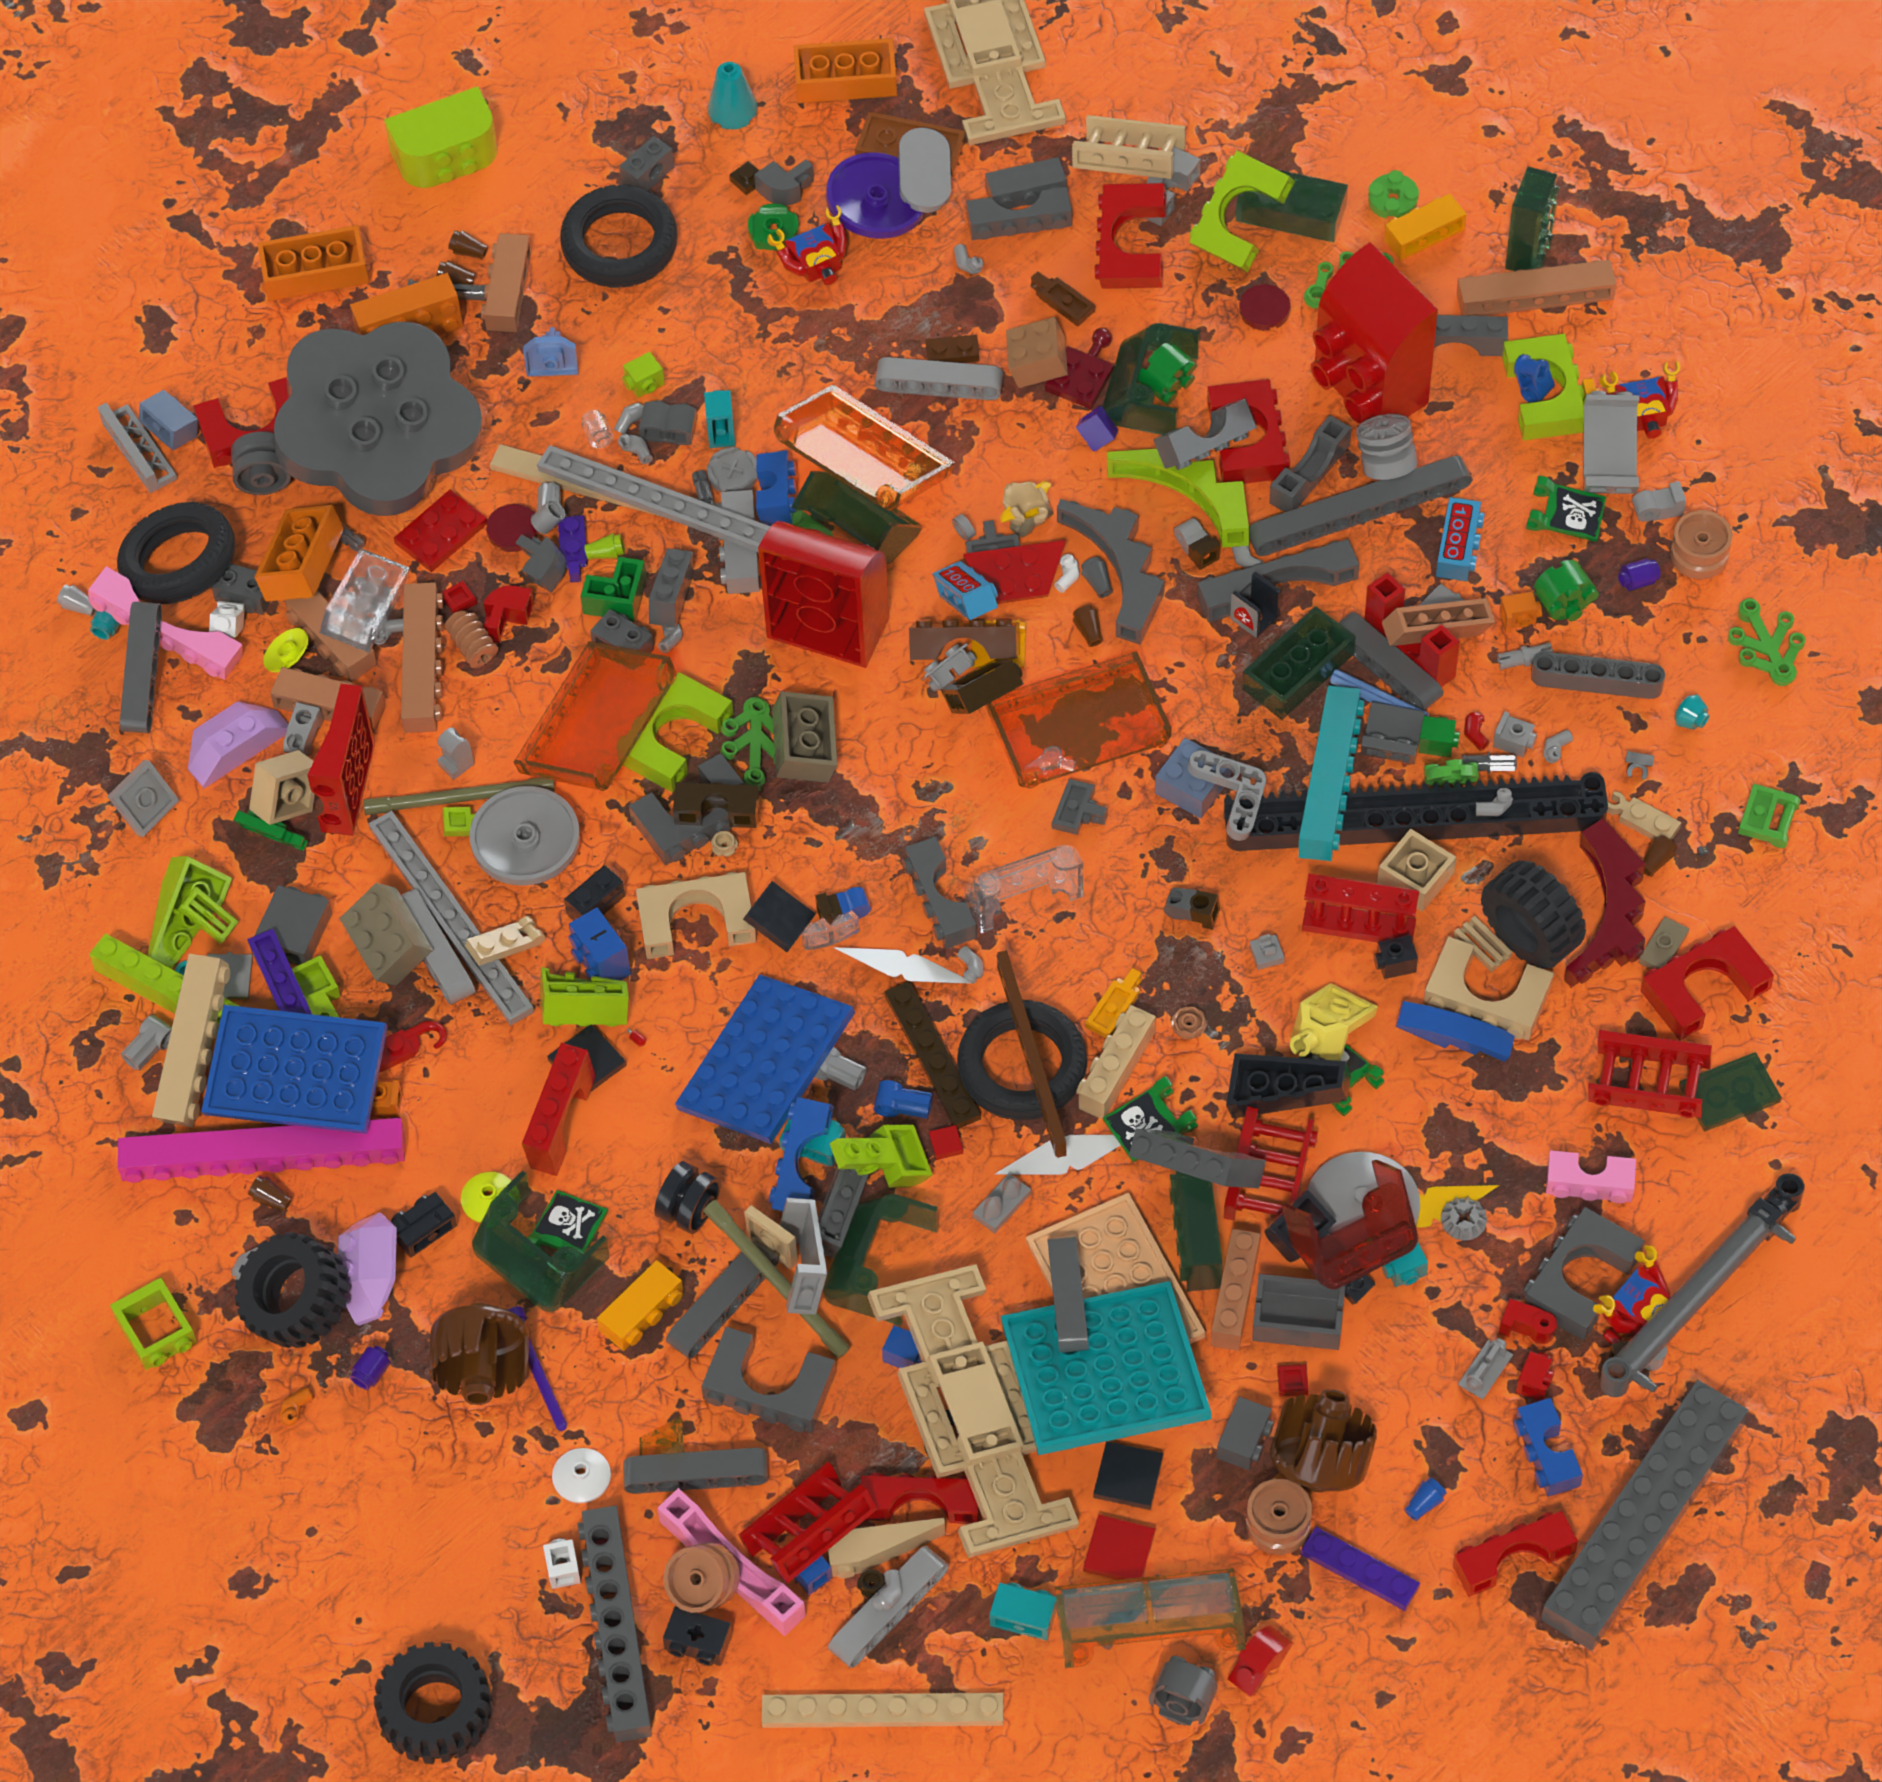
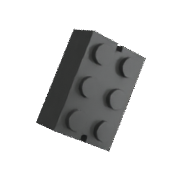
[1252,1274,1346,1350]

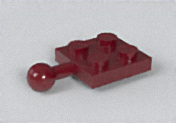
[1045,328,1114,410]

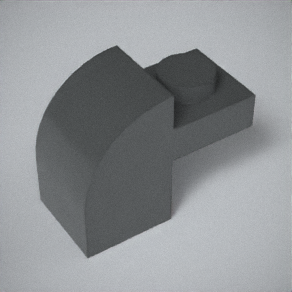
[754,159,814,206]
[516,535,566,593]

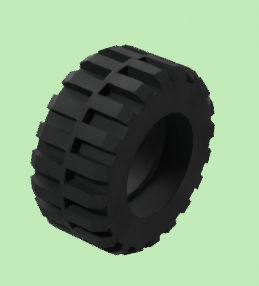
[1481,861,1586,969]
[235,1232,349,1348]
[374,1642,492,1764]

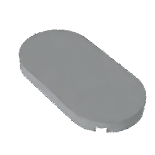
[898,128,951,213]

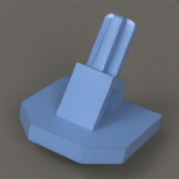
[523,327,579,377]

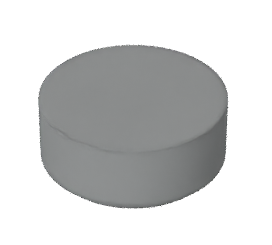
[952,514,976,541]

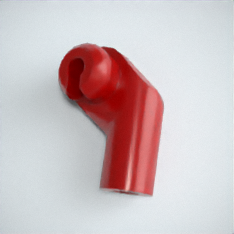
[1464,712,1490,751]

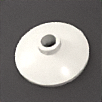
[552,1448,611,1503]

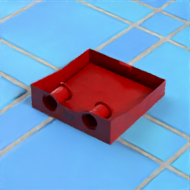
[307,683,375,836]

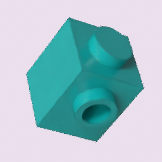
[1381,1239,1428,1287]

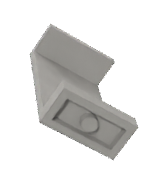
[1583,391,1639,494]
[780,1198,827,1314]

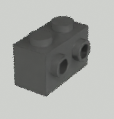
[211,564,270,615]
[590,609,654,671]
[1217,1397,1275,1470]

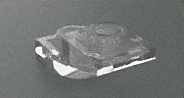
[801,910,860,950]

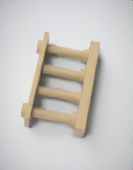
[1072,115,1186,179]

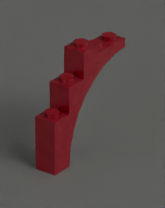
[1564,819,1646,988]

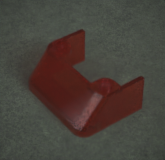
[1282,1159,1418,1290]

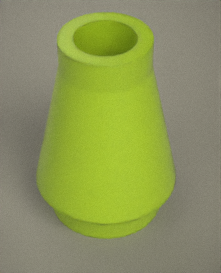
[585,533,625,560]

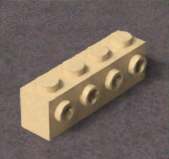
[1076,1005,1156,1120]

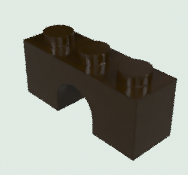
[673,781,759,828]

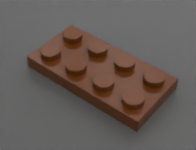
[855,111,966,176]

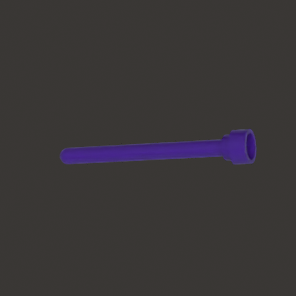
[508,1306,567,1431]

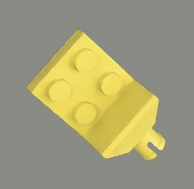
[1290,983,1378,1061]

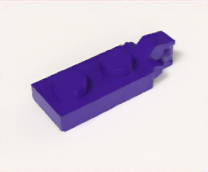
[558,515,588,583]

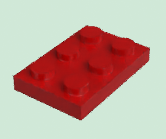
[394,489,487,573]

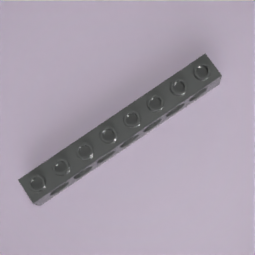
[577,1505,652,1743]

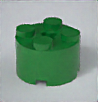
[1138,342,1197,405]
[1534,560,1599,622]

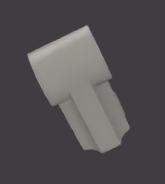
[531,482,566,534]
[120,1015,172,1071]
[814,1047,867,1091]

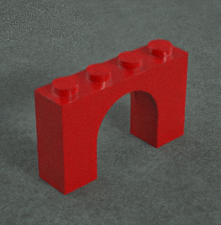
[1095,183,1167,289]
[193,377,289,468]
[1207,379,1290,484]
[1364,572,1460,687]
[1641,926,1774,1041]
[521,1043,596,1176]

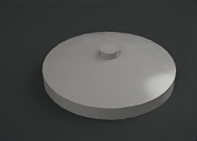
[470,786,580,886]
[1307,1152,1420,1259]

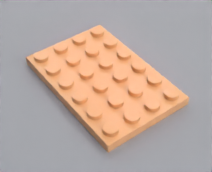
[1025,1193,1206,1344]

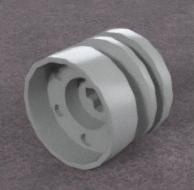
[1356,414,1418,480]

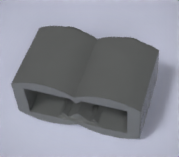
[639,400,697,445]

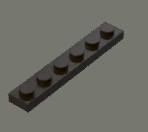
[884,981,981,1129]

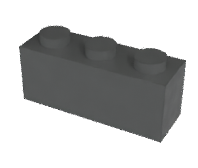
[985,157,1067,209]
[649,548,693,628]

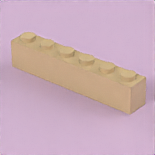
[152,953,230,1127]

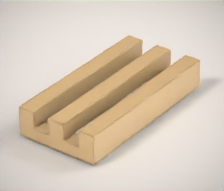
[1454,916,1513,973]

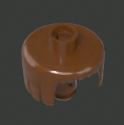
[429,1303,529,1405]
[1270,1389,1377,1492]

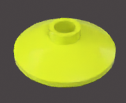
[263,628,308,673]
[461,1172,518,1224]

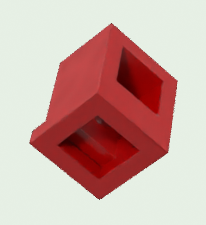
[1516,1351,1555,1401]

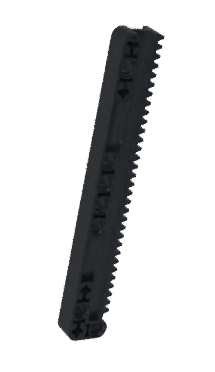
[1223,772,1608,851]

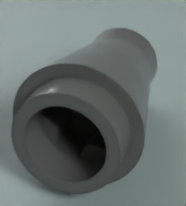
[1081,557,1113,598]

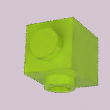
[622,351,665,398]

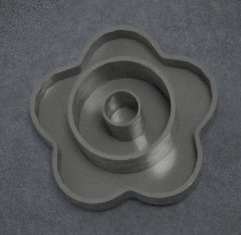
[274,322,482,516]

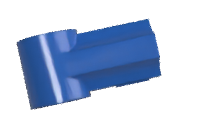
[873,1080,932,1119]

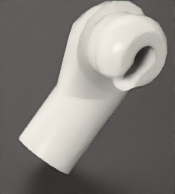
[1054,554,1080,593]

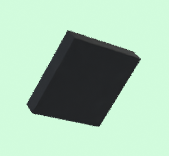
[743,881,816,952]
[547,1025,627,1092]
[1093,1441,1164,1510]

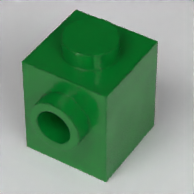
[1418,716,1460,758]

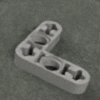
[1187,750,1266,841]

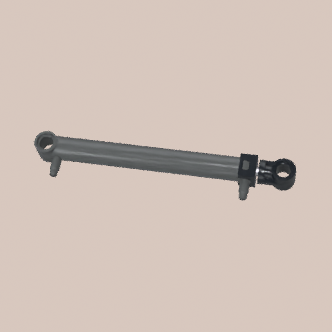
[1600,1173,1805,1398]

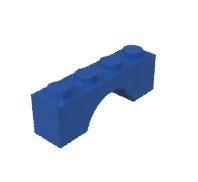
[769,1097,834,1212]

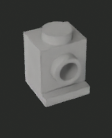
[1493,712,1537,758]

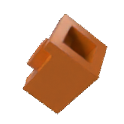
[1499,591,1542,633]
[370,1080,402,1118]

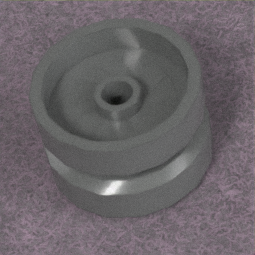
[231,432,291,495]

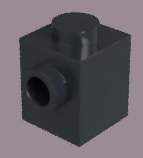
[1373,935,1418,979]

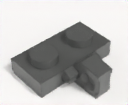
[965,520,1020,553]
[1051,779,1108,835]

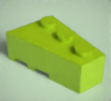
[539,967,629,1027]

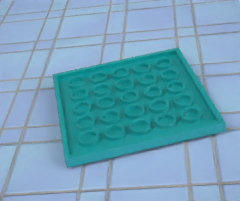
[1000,1281,1212,1455]

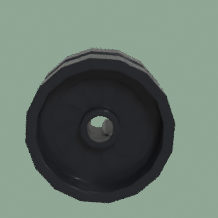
[654,1161,721,1235]

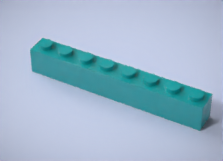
[1299,686,1365,861]

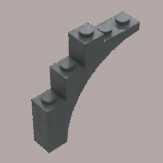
[1057,499,1164,645]

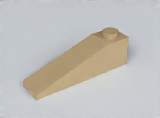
[828,1518,945,1578]

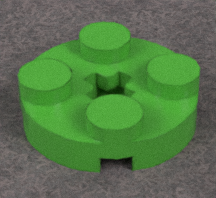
[1368,170,1419,219]
[1424,759,1479,787]

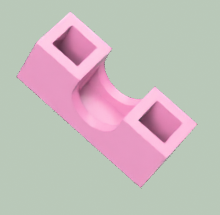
[1546,1151,1636,1204]

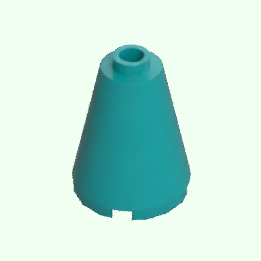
[707,62,757,130]

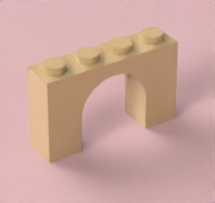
[636,872,756,959]
[1424,936,1554,1041]

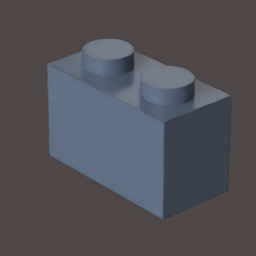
[139,389,198,450]

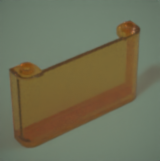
[774,385,955,511]
[514,641,677,791]
[985,651,1171,788]

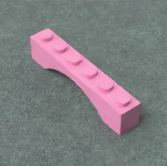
[88,566,242,680]
[657,1488,806,1636]

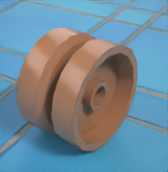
[1670,510,1733,580]
[1246,1479,1312,1555]
[663,1542,740,1613]

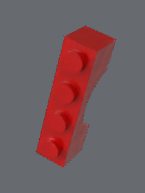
[861,1473,979,1524]
[1453,1511,1578,1597]

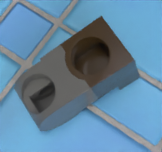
[1164,888,1220,930]

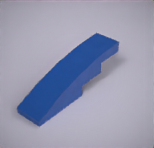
[1395,1001,1515,1062]

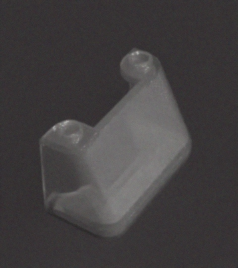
[964,844,1083,933]

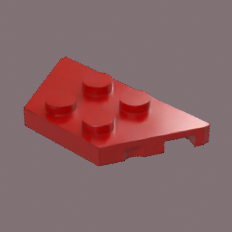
[963,540,1065,604]

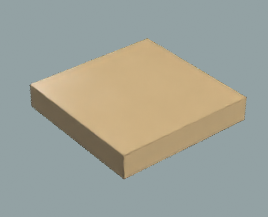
[744,1205,798,1270]

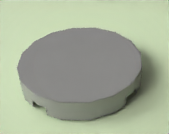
[706,447,758,492]

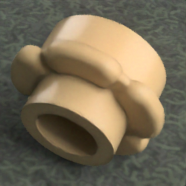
[711,831,738,857]

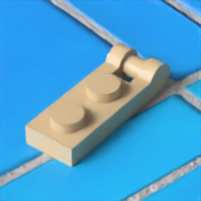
[465,916,545,966]

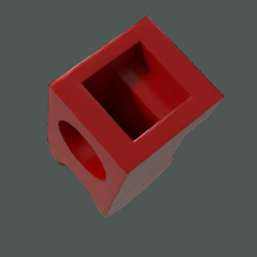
[1498,1298,1557,1344]

